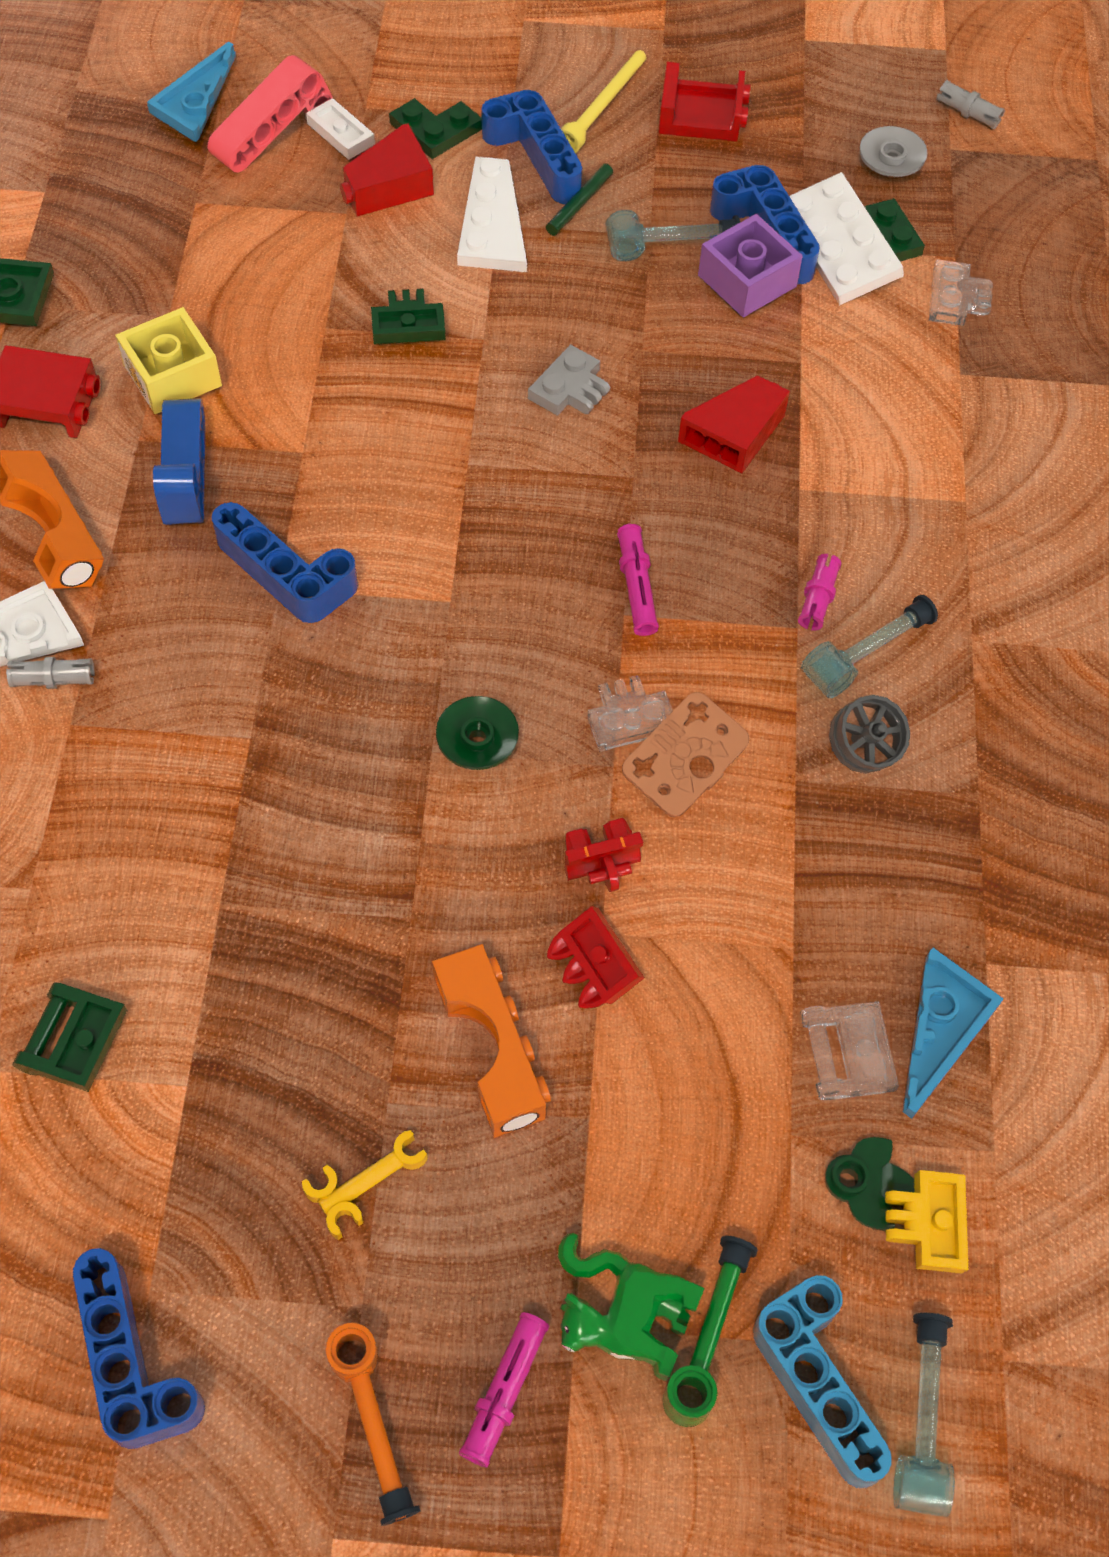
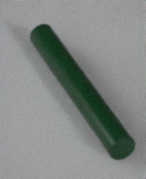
[546,163,613,235]

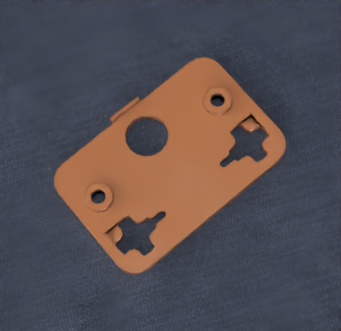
[622,692,749,817]

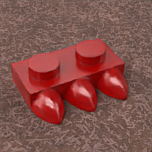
[547,906,645,1009]

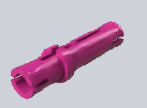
[617,524,659,636]
[459,1312,549,1468]

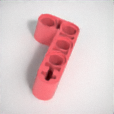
[208,55,333,173]

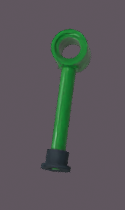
[663,1236,758,1427]

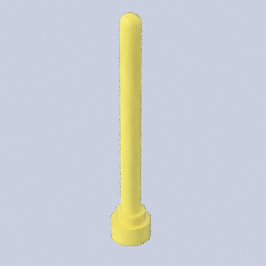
[561,50,646,153]

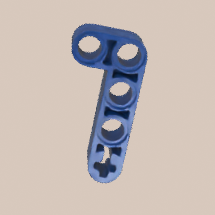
[481,90,582,204]
[710,165,820,284]
[153,398,205,525]
[212,502,358,623]
[73,1248,205,1449]

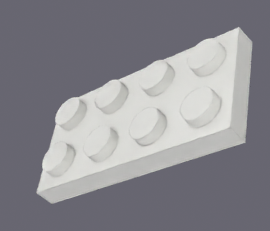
[789,172,904,305]

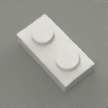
[306,98,375,160]

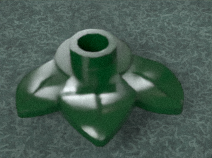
[825,1137,914,1231]

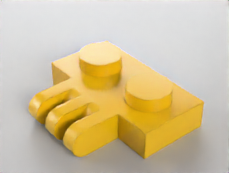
[885,1170,968,1273]

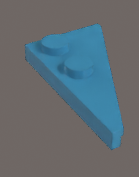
[147,41,236,142]
[902,948,1003,1119]

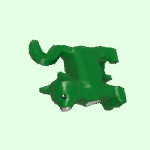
[558,1233,705,1381]

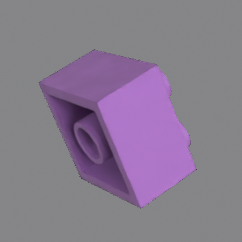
[698,214,803,318]

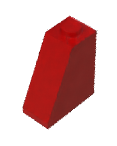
[340,124,434,217]
[678,375,790,474]

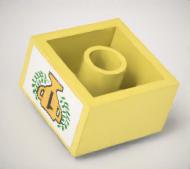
[115,307,222,414]

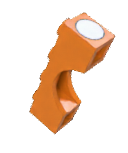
[0,450,104,589]
[432,944,551,1138]

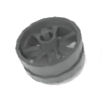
[829,695,910,774]

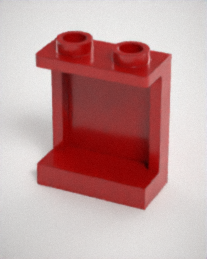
[658,62,751,142]
[0,345,101,438]

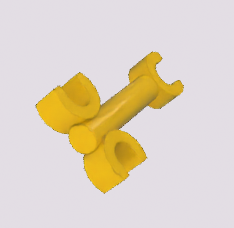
[302,1130,428,1240]

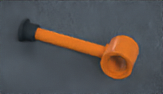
[326,1323,421,1526]

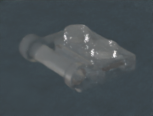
[800,1001,899,1100]

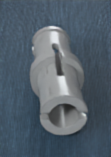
[936,80,1005,130]
[6,657,95,689]

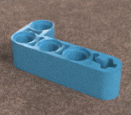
[753,1275,892,1488]

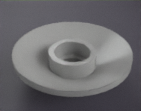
[859,126,927,177]

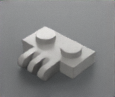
[528,344,610,416]

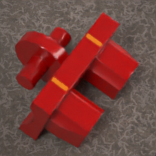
[564,818,644,892]

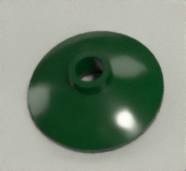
[436,696,519,770]

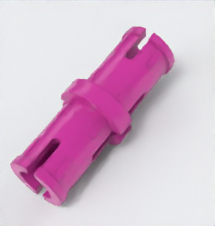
[798,553,842,631]

